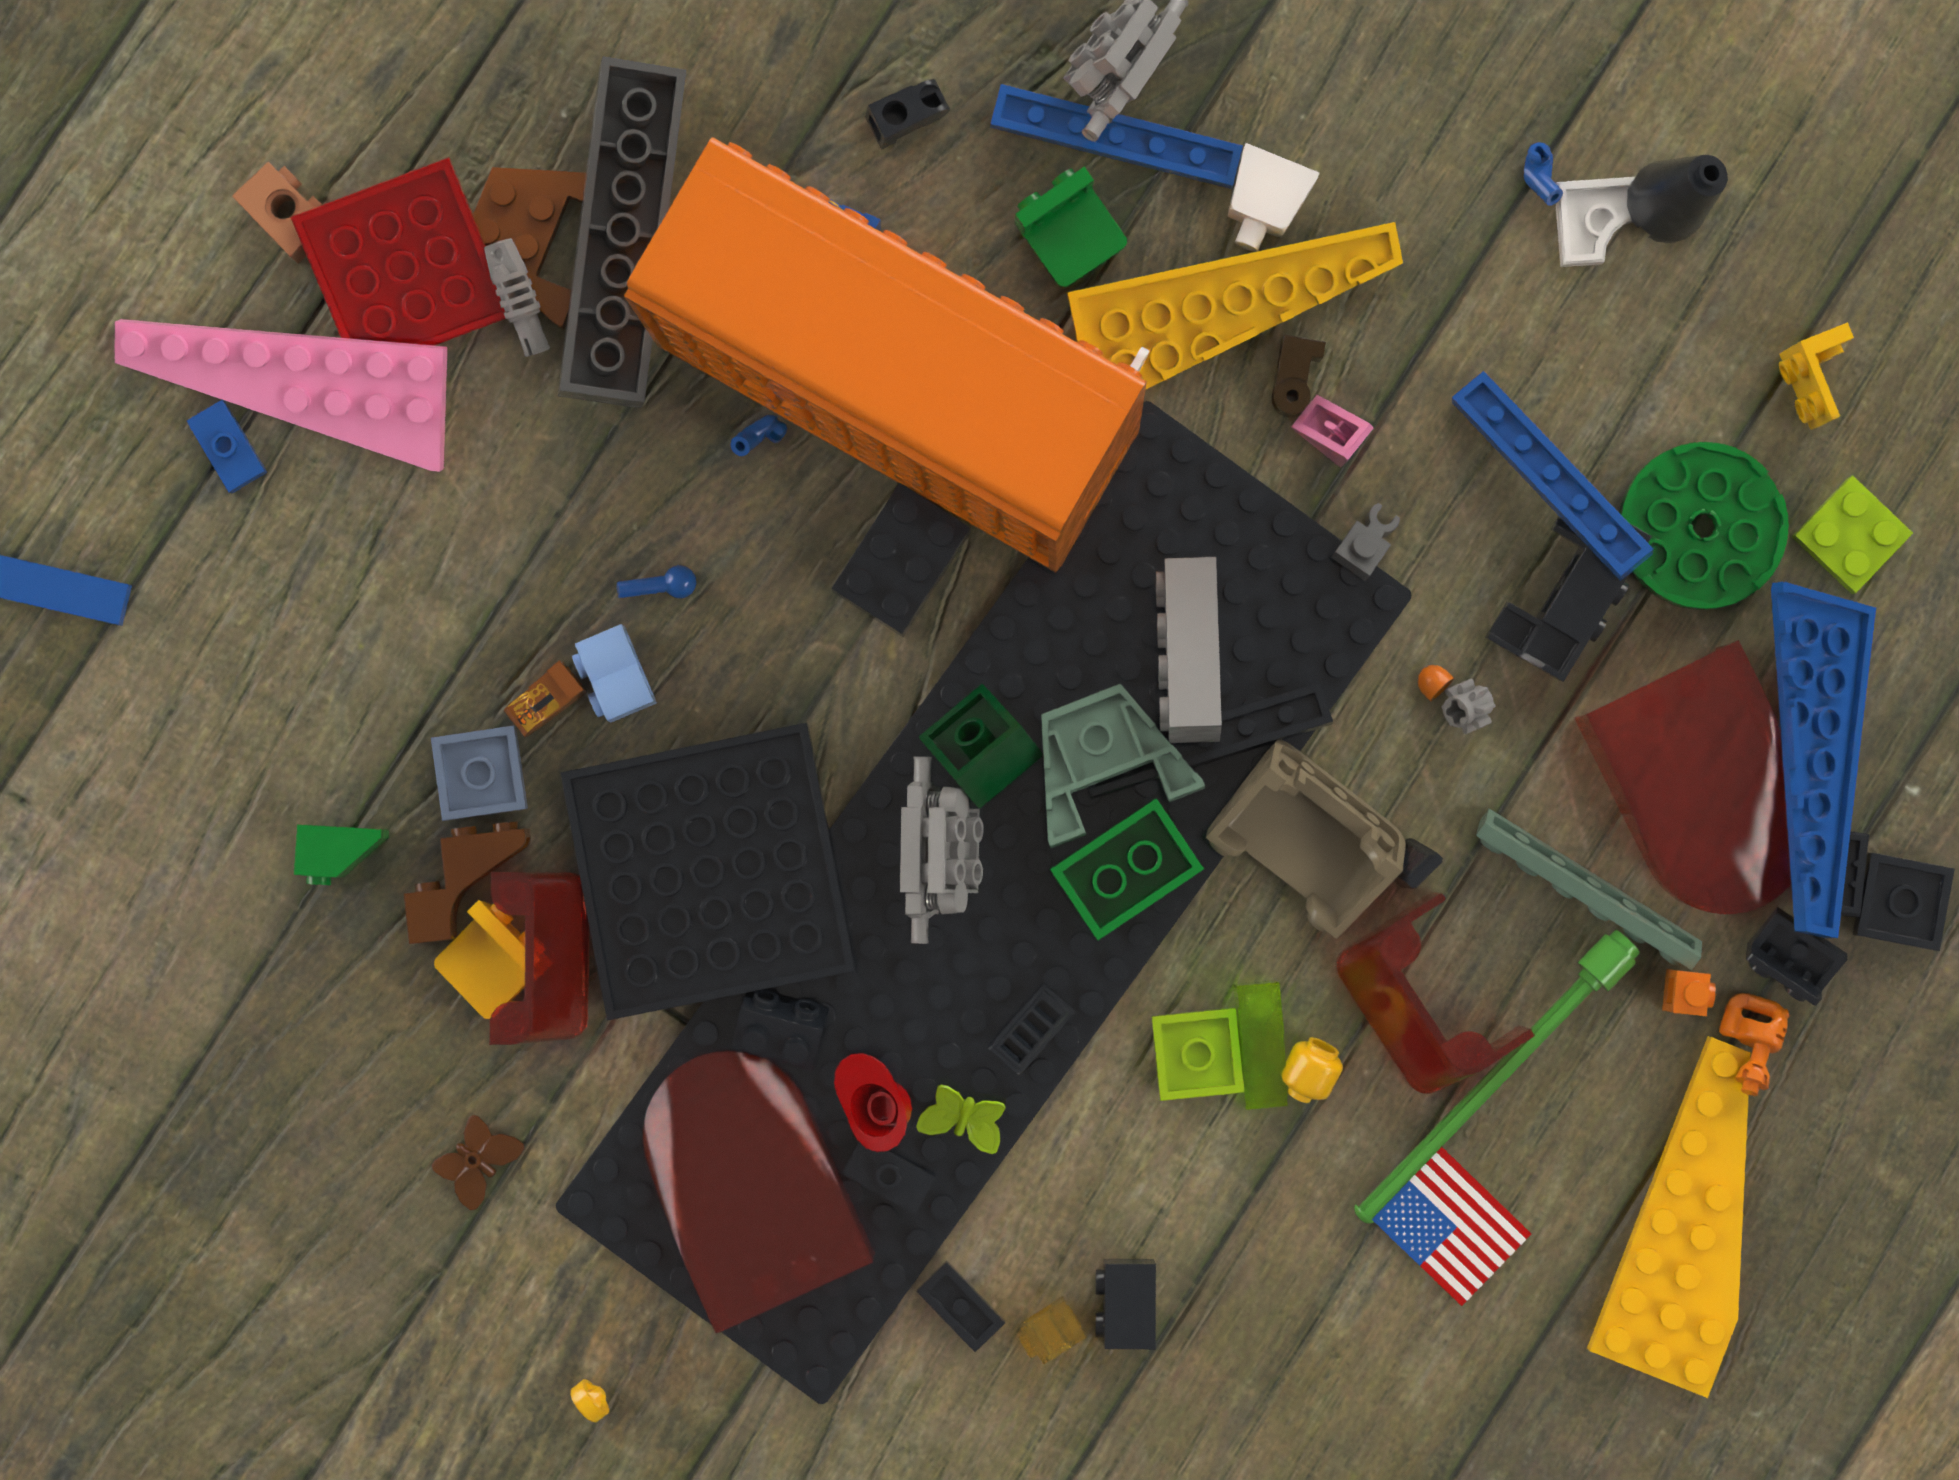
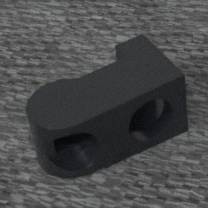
[865,79,950,150]

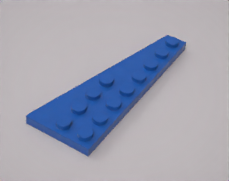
[1771,582,1876,938]

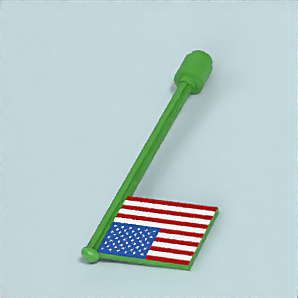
[1354,929,1640,1306]

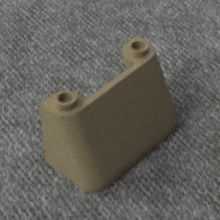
[1206,740,1406,939]

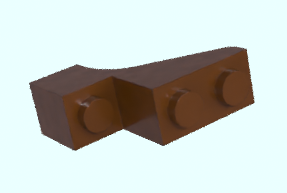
[404,821,531,944]

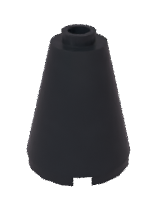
[1627,155,1728,244]

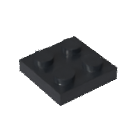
[1853,853,1955,951]

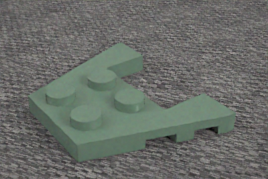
[1041,684,1205,848]

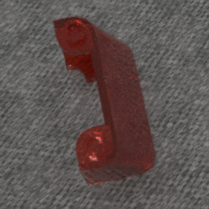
[489,872,589,1045]

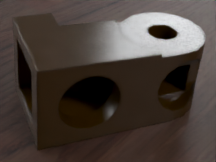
[1272,335,1326,417]

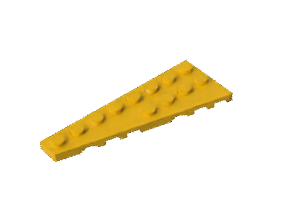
[1067,222,1403,389]

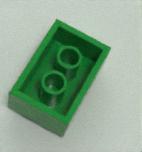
[1049,798,1204,940]

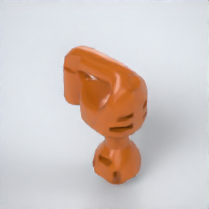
[1719,993,1790,1096]

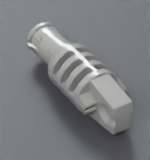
[484,238,550,357]

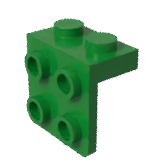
[1015,166,1127,288]

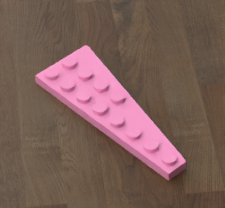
[115,319,447,472]

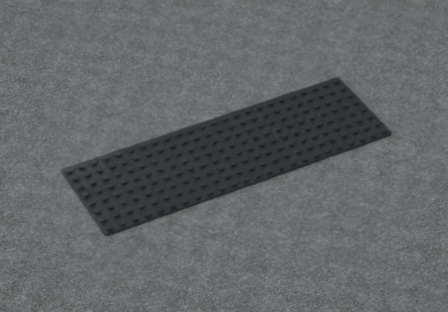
[556,401,1412,1404]

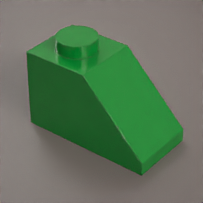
[294,824,389,885]

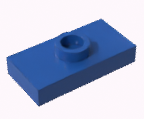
[187,400,268,494]

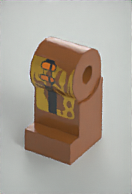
[504,660,588,737]

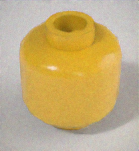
[1280,1037,1343,1103]

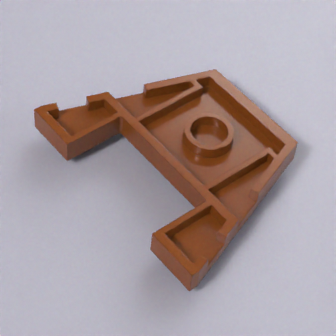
[473,167,586,329]

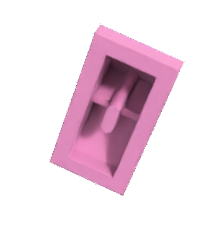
[1291,395,1374,468]

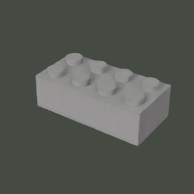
[1156,557,1222,743]

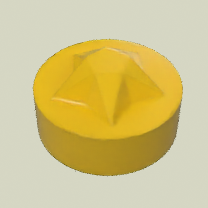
[570,1379,609,1423]

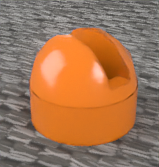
[1418,665,1455,702]

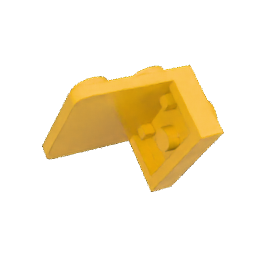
[434,900,549,1019]

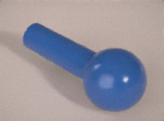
[617,565,696,599]

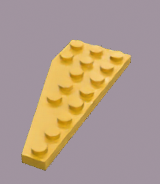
[1587,1036,1751,1398]

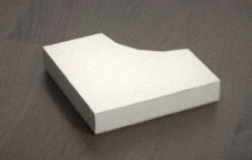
[1556,177,1635,267]

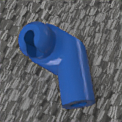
[730,415,788,456]

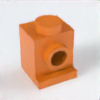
[1662,969,1716,1016]

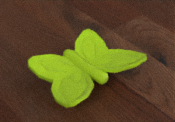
[916,1085,1006,1154]

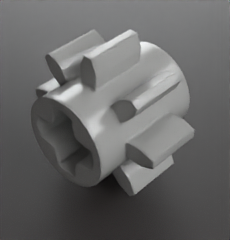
[1441,679,1496,734]

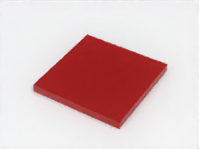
[290,157,505,346]

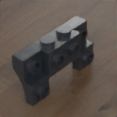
[1485,516,1652,682]

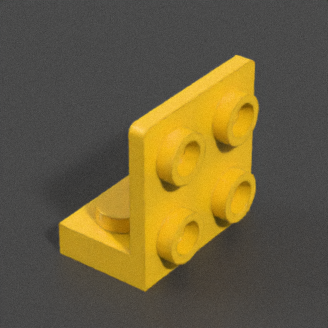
[1779,322,1854,430]

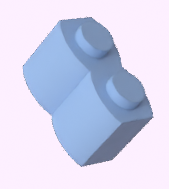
[572,624,657,723]

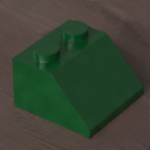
[919,683,1043,809]

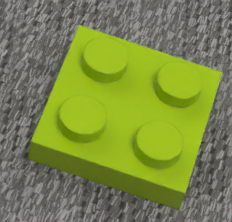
[1792,475,1913,594]
[1151,1008,1244,1101]

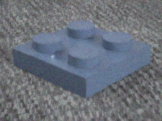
[431,726,528,821]

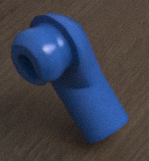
[1524,142,1563,206]

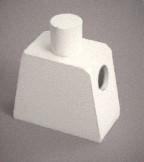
[1228,143,1319,252]

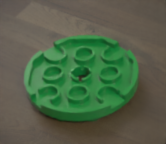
[1619,442,1789,610]

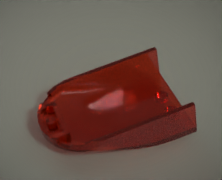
[1574,640,1791,914]
[643,1051,875,1334]

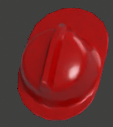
[834,1053,912,1152]

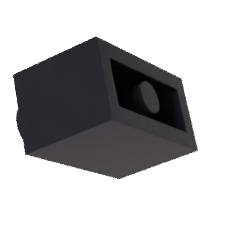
[1095,1259,1156,1350]

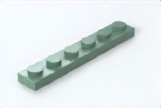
[1476,808,1702,970]

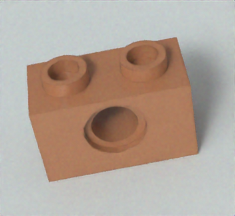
[232,162,322,264]

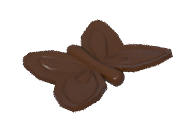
[432,1115,525,1210]

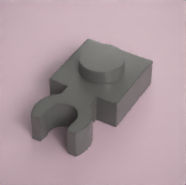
[1331,503,1400,581]

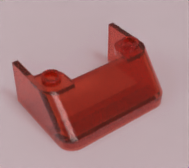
[1335,892,1535,1094]

